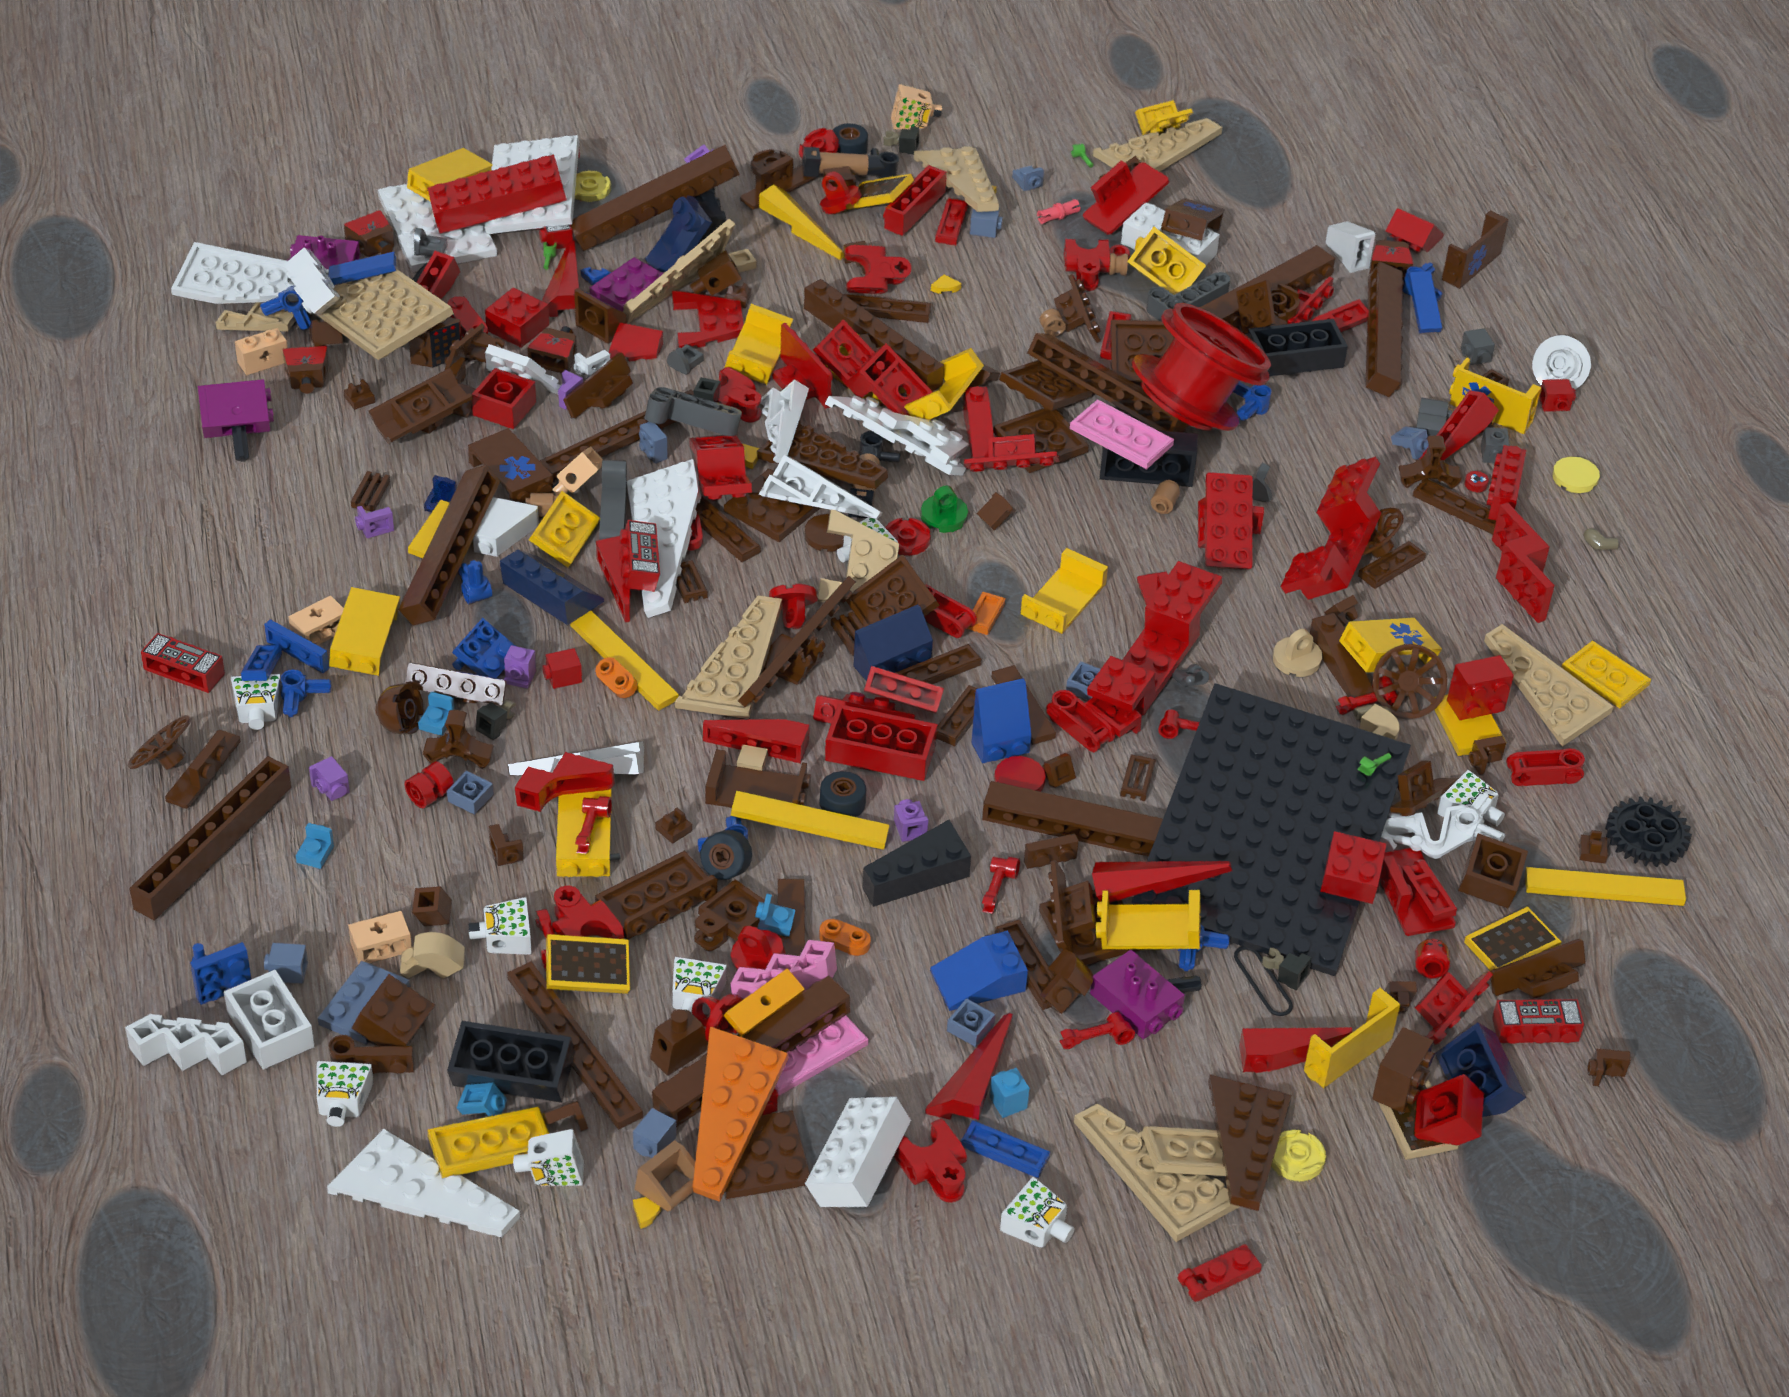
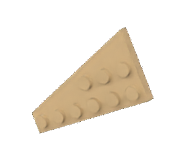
[1093,118,1222,172]
[914,146,999,212]
[675,595,782,719]
[1484,624,1614,747]

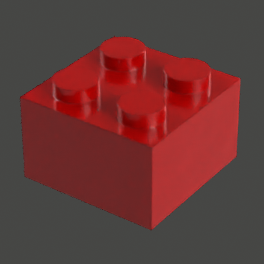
[485,287,549,348]
[472,368,536,429]
[1447,655,1514,721]
[1320,831,1386,904]

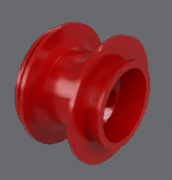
[1132,303,1271,431]

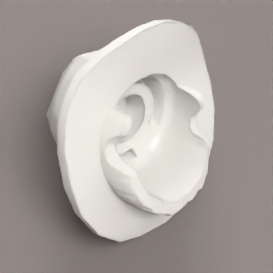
[1532,335,1591,390]

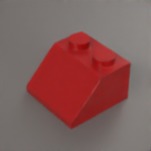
[1385,208,1444,253]
[1414,1074,1484,1146]

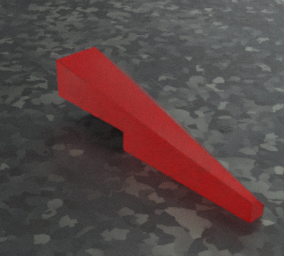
[542,240,579,317]
[1092,861,1232,903]
[925,1013,1013,1120]

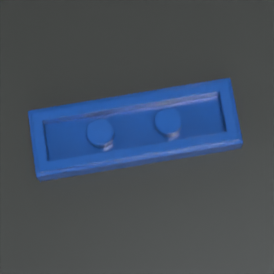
[328,252,396,285]
[1408,271,1442,333]
[264,619,329,674]
[241,645,282,681]
[961,1120,1050,1178]

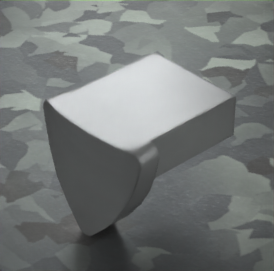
[414,228,448,257]
[667,344,704,375]
[1252,462,1273,502]

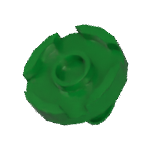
[920,486,968,533]

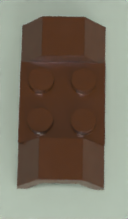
[368,368,473,444]

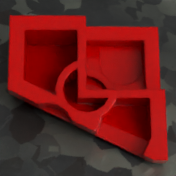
[609,323,663,362]

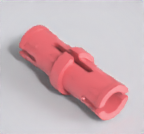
[1037,199,1080,224]

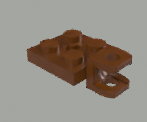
[694,879,765,951]

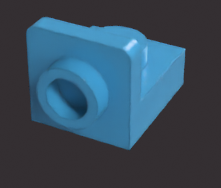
[418,692,454,736]
[296,823,334,869]
[755,893,795,937]
[457,1083,507,1117]

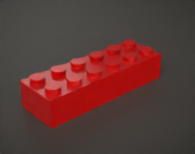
[427,154,566,234]

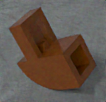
[1040,948,1093,1014]

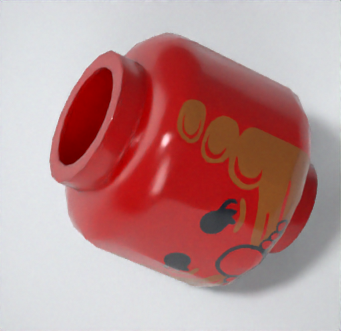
[1415,939,1450,979]

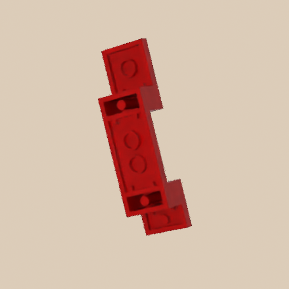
[1280,456,1381,600]
[1087,561,1222,716]

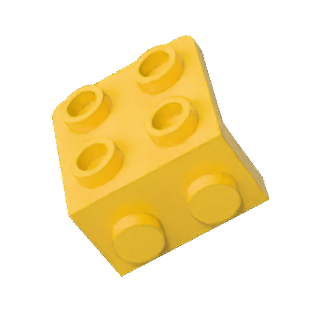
[1135,100,1193,135]

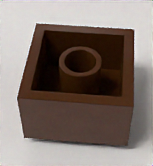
[1458,833,1528,908]
[352,974,435,1047]
[1372,1027,1435,1113]

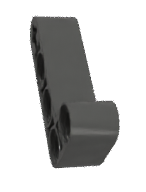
[1146,272,1230,321]
[644,387,742,436]
[599,460,627,540]

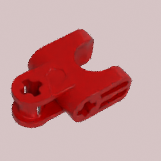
[1064,239,1110,291]
[844,245,912,294]
[717,367,762,423]
[552,885,624,939]
[893,1119,967,1203]

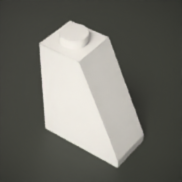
[1326,221,1375,273]
[473,497,539,557]

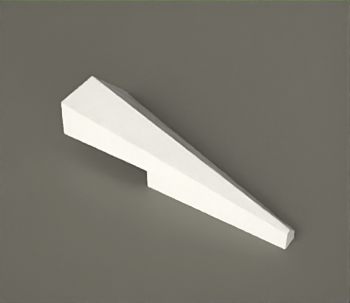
[761,380,809,463]
[759,455,883,519]
[508,741,644,775]

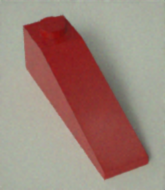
[416,251,460,299]
[963,386,994,469]
[1419,390,1499,460]
[596,536,631,623]
[703,719,810,764]
[1239,1027,1353,1073]

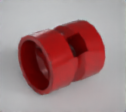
[404,761,454,809]

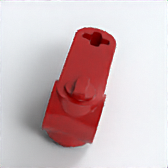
[447,296,488,350]
[924,585,977,638]
[1046,690,1115,752]
[1506,748,1585,786]

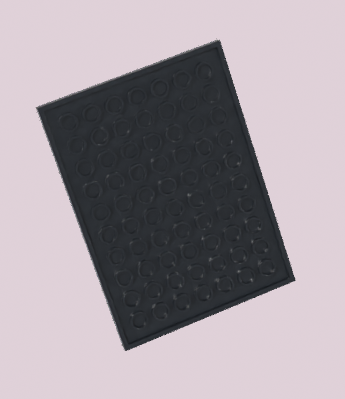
[1131,683,1411,977]

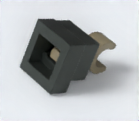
[884,127,920,155]
[694,377,720,402]
[476,699,516,740]
[1262,948,1311,991]

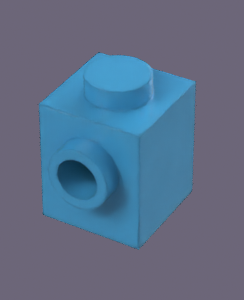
[989,1068,1030,1118]

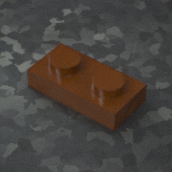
[1024,834,1079,869]

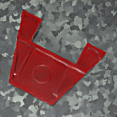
[672,291,744,348]

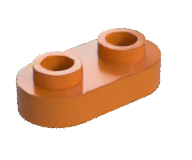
[595,657,638,698]
[819,919,871,956]

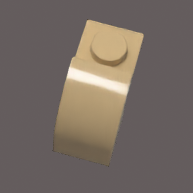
[1359,704,1399,740]
[400,932,465,979]

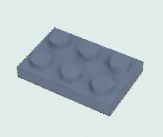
[318,961,410,1045]

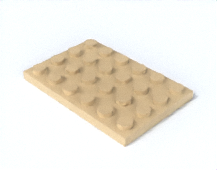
[316,269,453,360]

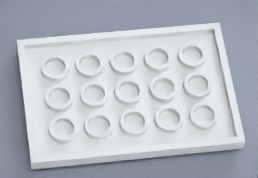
[485,135,579,234]
[378,184,497,273]

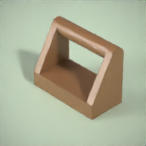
[634,1140,695,1211]

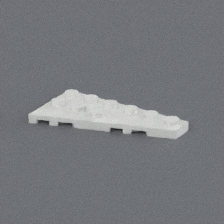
[825,396,967,476]
[327,1129,520,1238]

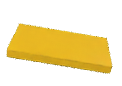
[428,1106,549,1178]

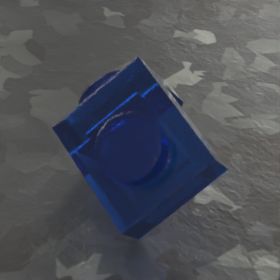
[424,475,457,513]

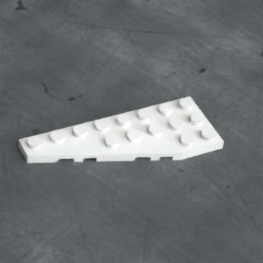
[171,242,335,304]
[627,459,701,618]

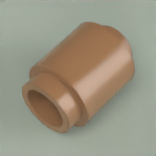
[1151,480,1180,514]
[526,493,558,517]

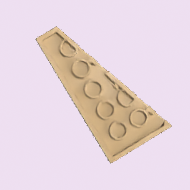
[623,219,735,324]
[1074,1104,1240,1242]

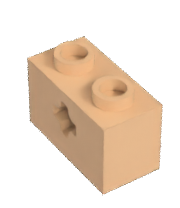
[235,328,287,375]
[288,595,344,645]
[348,911,412,964]

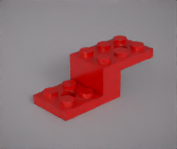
[813,319,933,416]
[689,435,752,499]
[1492,503,1555,623]

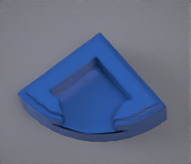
[580,267,611,286]

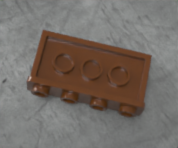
[595,850,717,939]

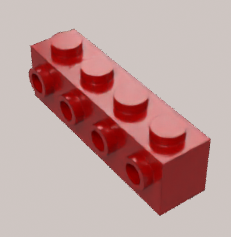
[883,165,947,236]
[1486,445,1526,520]

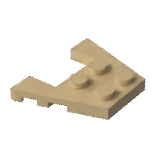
[216,301,298,331]
[817,509,899,602]

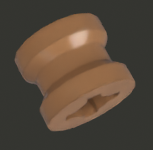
[1109,253,1128,276]
[1039,309,1066,337]

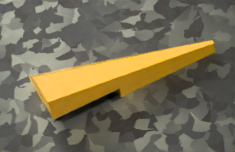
[759,185,844,260]

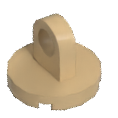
[1273,629,1322,677]

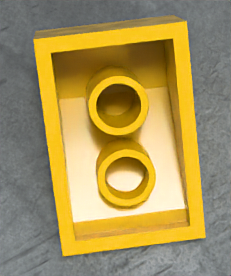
[1127,226,1206,295]

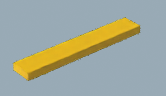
[570,611,679,711]
[730,791,889,850]
[1525,867,1686,906]

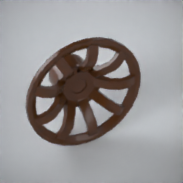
[1362,508,1404,558]
[1372,644,1447,719]
[128,715,191,770]

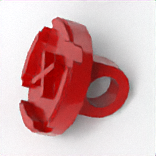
[820,172,862,214]
[769,584,818,629]
[731,926,785,970]
[692,993,744,1042]

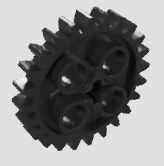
[1605,797,1692,867]

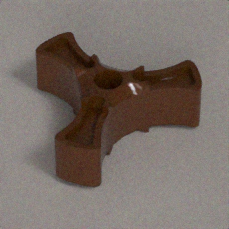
[1399,436,1462,489]
[423,710,494,769]

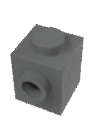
[1460,328,1495,365]
[1481,427,1509,463]

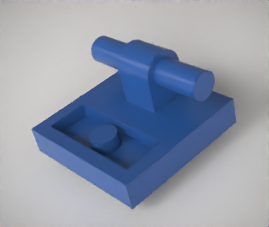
[452,618,515,678]
[190,942,252,1005]

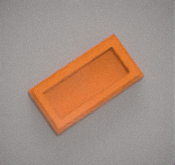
[967,592,1006,635]

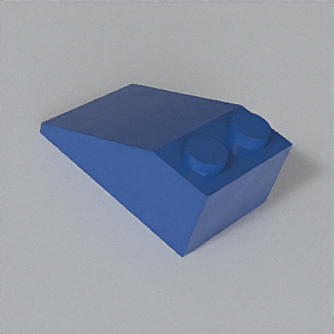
[971,678,1031,764]
[930,931,1028,1011]

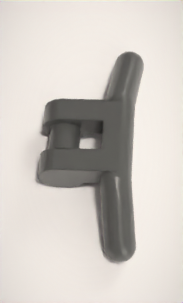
[1172,664,1209,687]

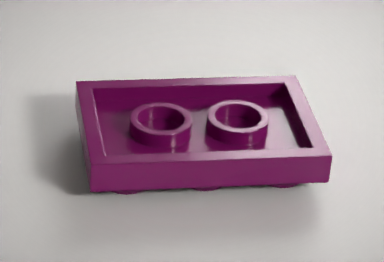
[589,257,664,312]

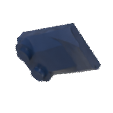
[645,195,712,272]

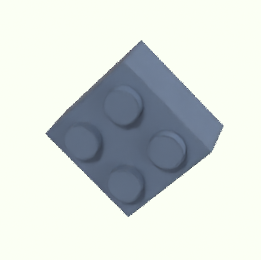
[639,422,667,464]
[1066,661,1100,700]
[447,771,494,815]
[947,998,995,1047]

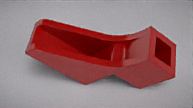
[515,752,615,812]

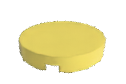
[575,171,611,202]
[1552,456,1600,493]
[1272,1130,1326,1182]

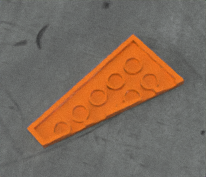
[693,1026,789,1202]

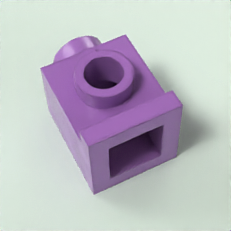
[504,645,536,689]
[309,756,350,801]
[894,799,928,842]

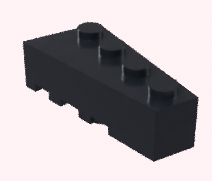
[862,820,971,907]

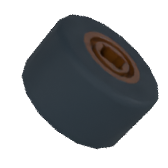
[833,123,868,155]
[819,771,867,817]
[700,830,752,880]

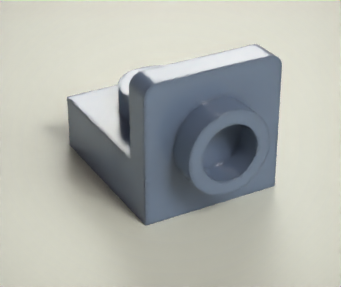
[1012,166,1044,191]
[1391,427,1429,459]

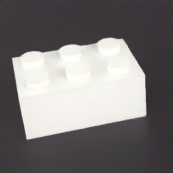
[224,970,314,1069]

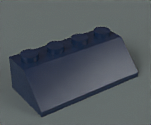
[500,549,604,625]

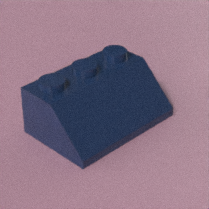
[853,605,933,681]
[1435,1022,1527,1117]

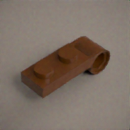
[329,1035,414,1074]

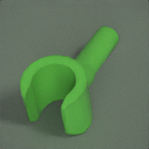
[1071,144,1094,168]
[543,242,556,269]
[1357,753,1391,776]

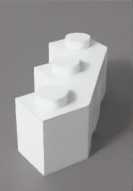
[284,248,340,315]
[125,1014,247,1075]

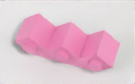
[731,940,837,1006]

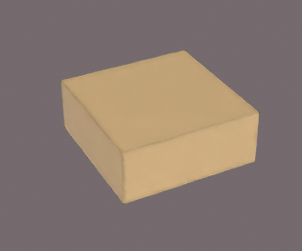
[729,249,757,272]
[737,745,768,771]

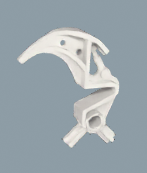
[1379,793,1505,859]

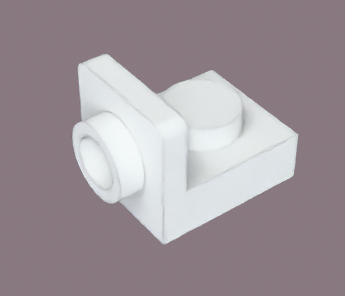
[574,350,610,380]

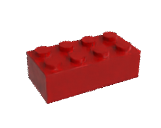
[825,704,938,781]

